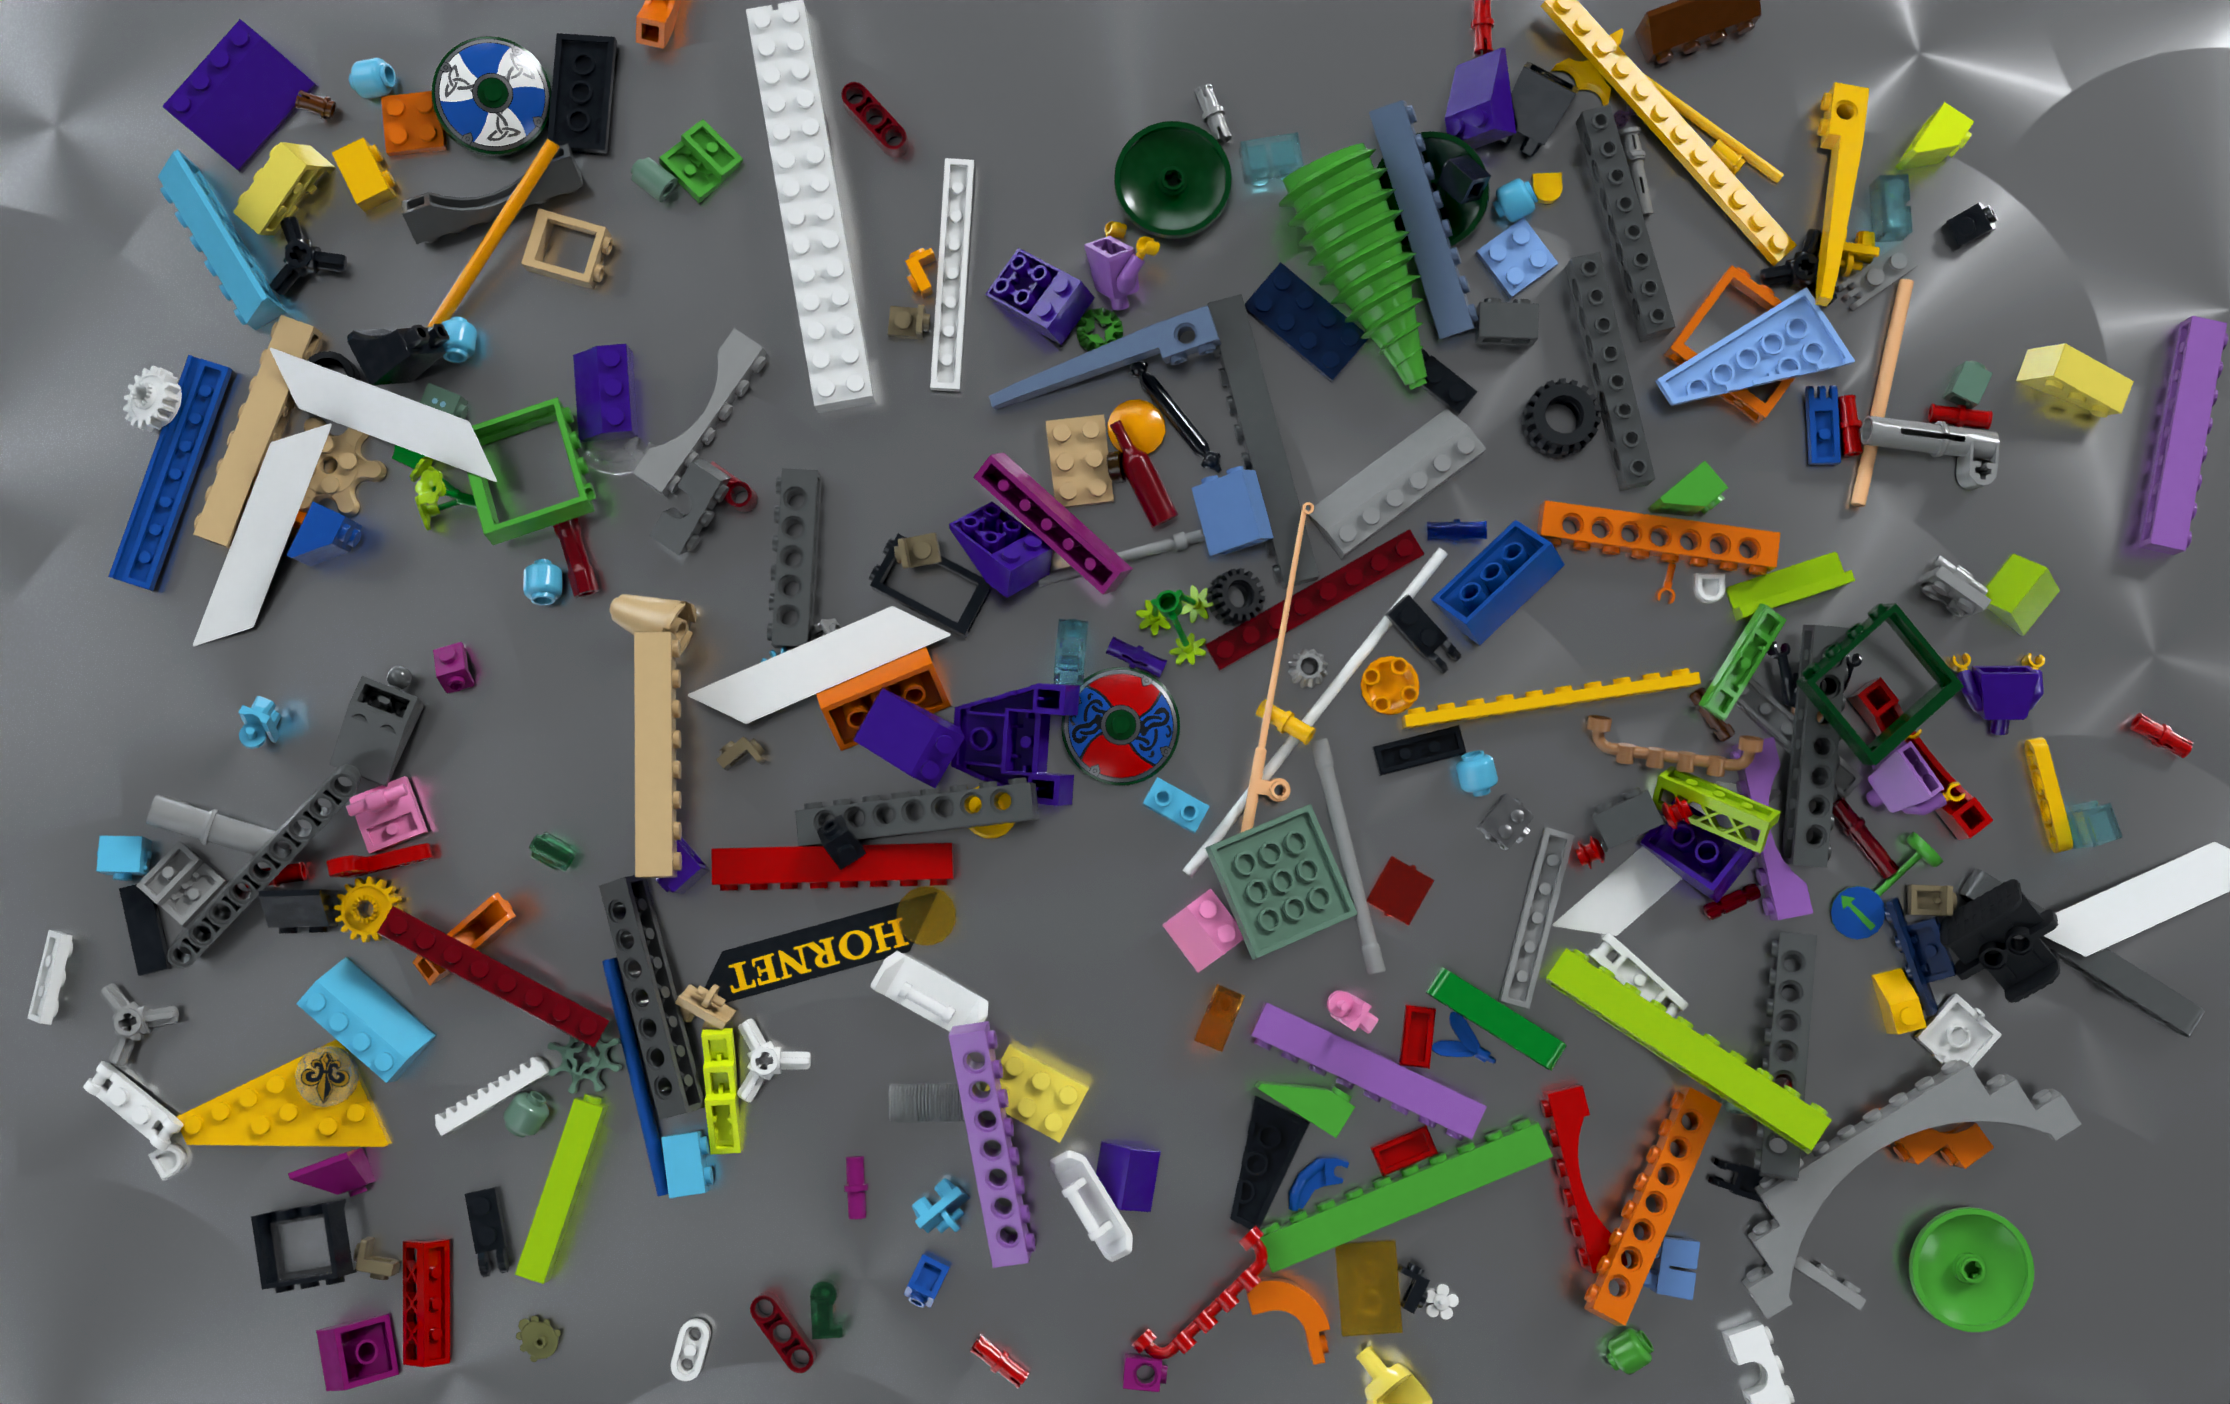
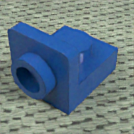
[904,1254,950,1308]

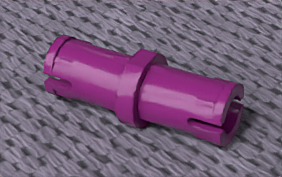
[844,1156,868,1219]

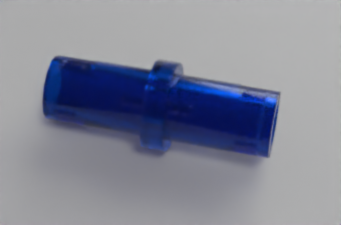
[1427,519,1487,542]

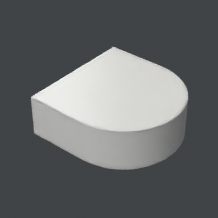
[1693,573,1725,604]
[148,1144,187,1181]

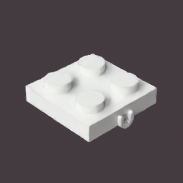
[1914,993,2002,1068]

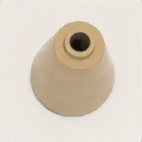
[610,594,697,654]

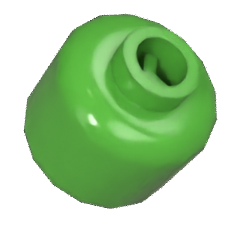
[1606,1328,1654,1375]

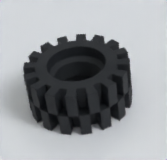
[1207,568,1265,625]

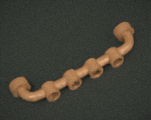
[1587,715,1764,777]

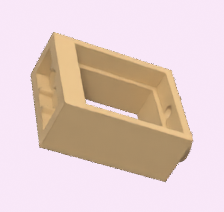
[521,208,613,290]

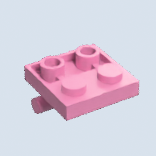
[346,776,428,854]

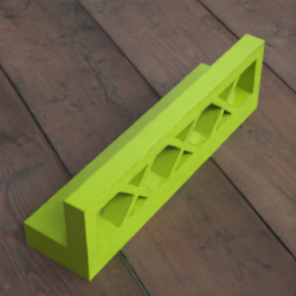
[1653,766,1781,853]

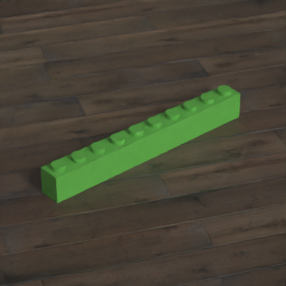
[1260,1118,1553,1273]

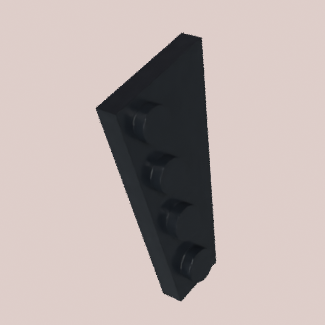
[1230,1096,1310,1230]

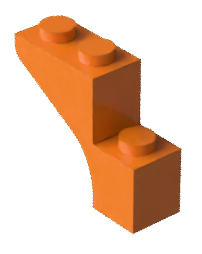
[412,892,516,986]
[1879,1108,1994,1169]

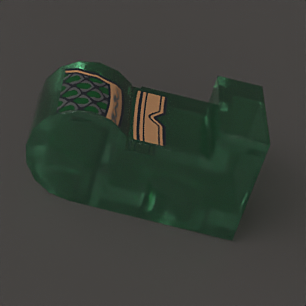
[810,1279,846,1340]

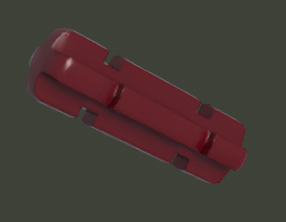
[1703,883,1761,920]

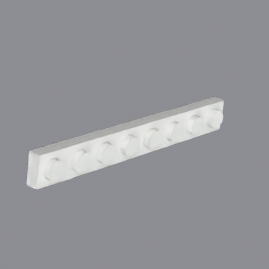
[930,158,975,392]

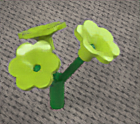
[409,456,477,531]

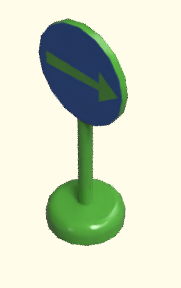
[1830,831,1944,940]

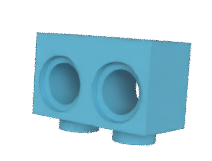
[1142,777,1210,834]

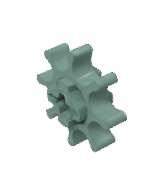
[547,1036,622,1094]

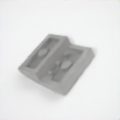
[136,841,228,927]

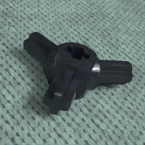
[269,216,347,296]
[1760,229,1837,307]

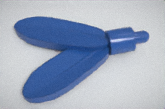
[1432,1012,1496,1064]

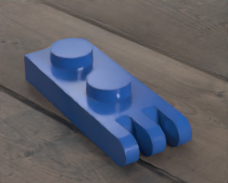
[1805,385,1841,465]

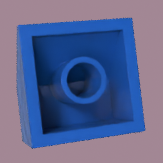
[286,502,362,567]

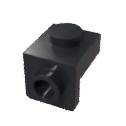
[1946,203,1998,247]
[817,815,866,870]
[1397,1262,1430,1314]

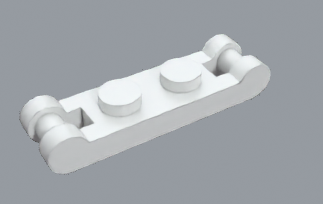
[1588,933,1689,1017]
[83,1061,184,1151]

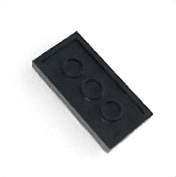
[547,33,617,154]

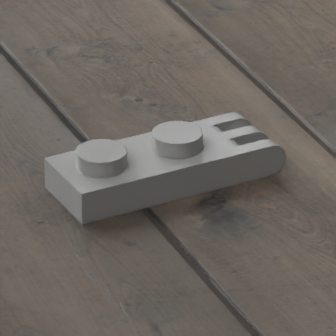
[1835,242,1918,311]
[1794,1255,1867,1311]

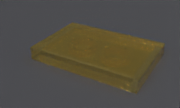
[1335,1239,1403,1337]

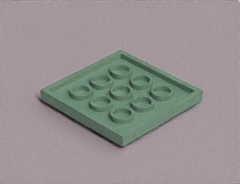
[1205,804,1358,960]

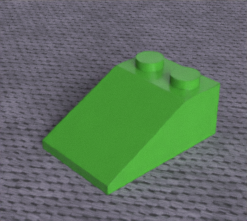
[1254,1080,1355,1138]

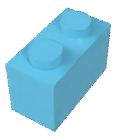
[661,1130,714,1198]

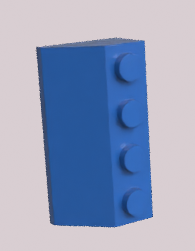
[1431,520,1565,645]

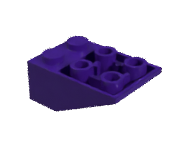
[985,248,1095,345]
[949,502,1053,598]

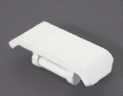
[871,951,989,1032]
[1049,1150,1133,1262]

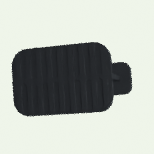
[1940,879,2060,1003]

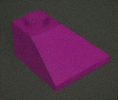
[288,1147,376,1197]

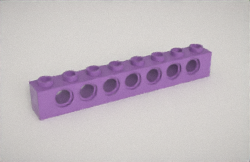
[948,1021,1036,1268]

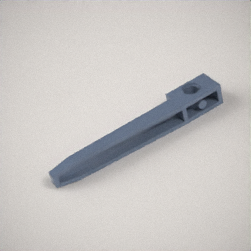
[989,305,1221,410]

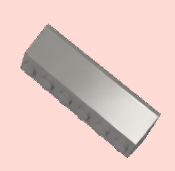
[1307,408,1486,560]

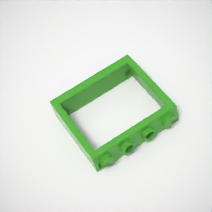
[467,397,596,545]

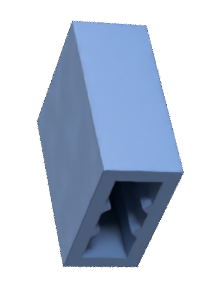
[1192,466,1274,556]

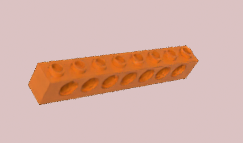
[1537,500,1781,575]
[1584,1087,1722,1326]

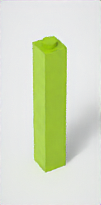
[515,1093,609,1284]

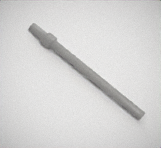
[1038,529,1206,587]

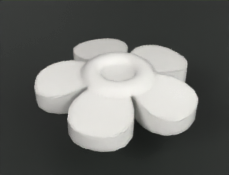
[1426,1284,1459,1320]

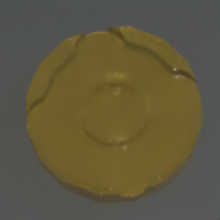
[897,886,956,945]

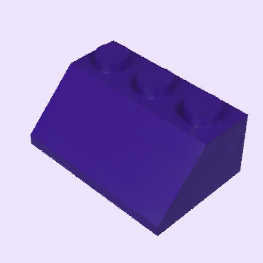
[573,344,638,442]

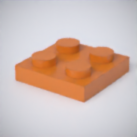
[381,91,447,156]

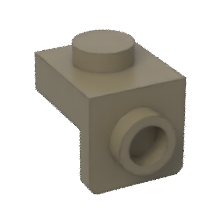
[716,736,766,771]
[1907,884,1957,916]
[353,1237,402,1280]

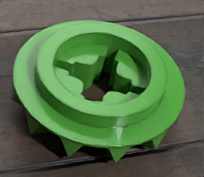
[1076,307,1123,352]

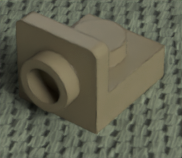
[888,304,931,340]
[894,532,942,569]

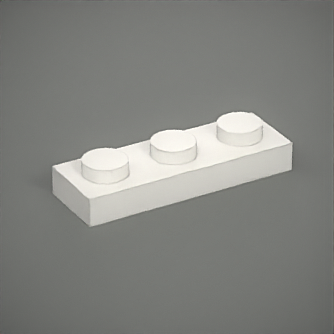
[27,930,73,1025]

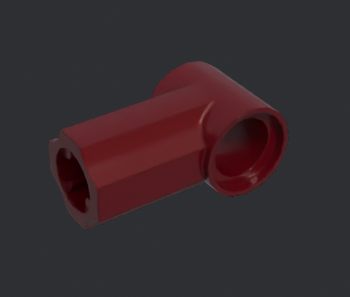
[710,461,758,513]

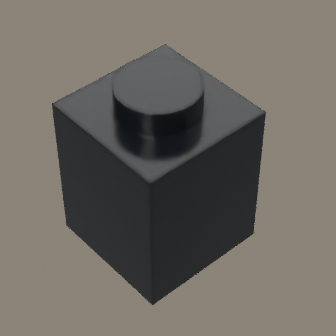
[1437,155,1491,204]

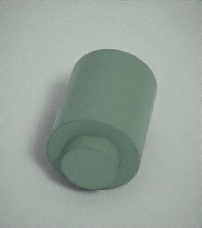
[631,157,678,202]

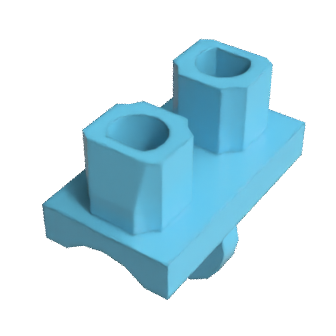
[238,696,281,749]
[912,1178,970,1233]

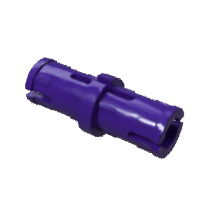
[1106,636,1167,678]

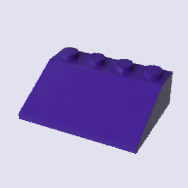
[162,19,317,172]

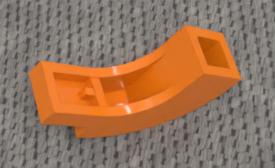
[636,0,681,49]
[1246,1277,1330,1365]

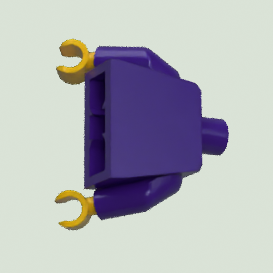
[1949,653,2045,735]

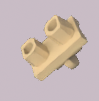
[675,984,736,1030]

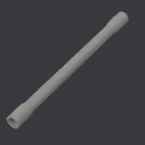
[1310,738,1386,975]

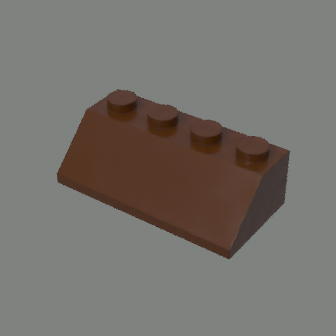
[1635,0,1762,64]

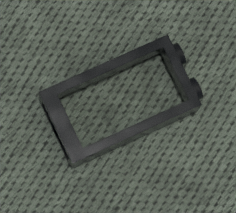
[869,533,993,638]

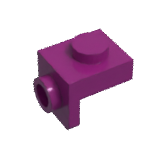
[433,641,474,693]

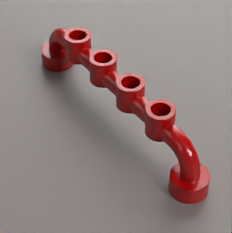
[1132,1226,1268,1359]

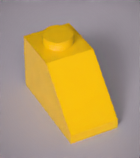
[1871,968,1927,1035]

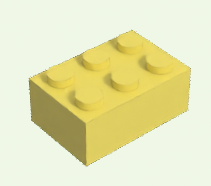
[984,1044,1089,1143]

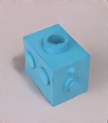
[96,836,152,881]

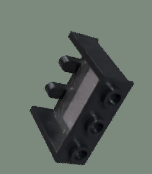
[251,1199,357,1293]

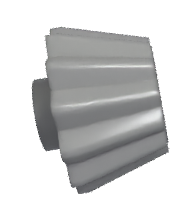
[1288,648,1328,689]

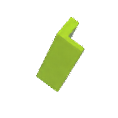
[1725,552,1855,621]

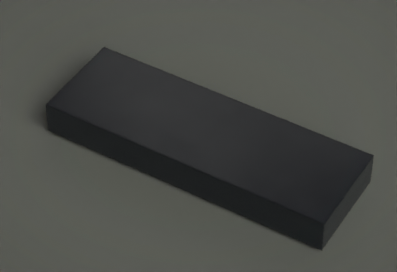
[1372,725,1467,776]
[119,884,171,976]

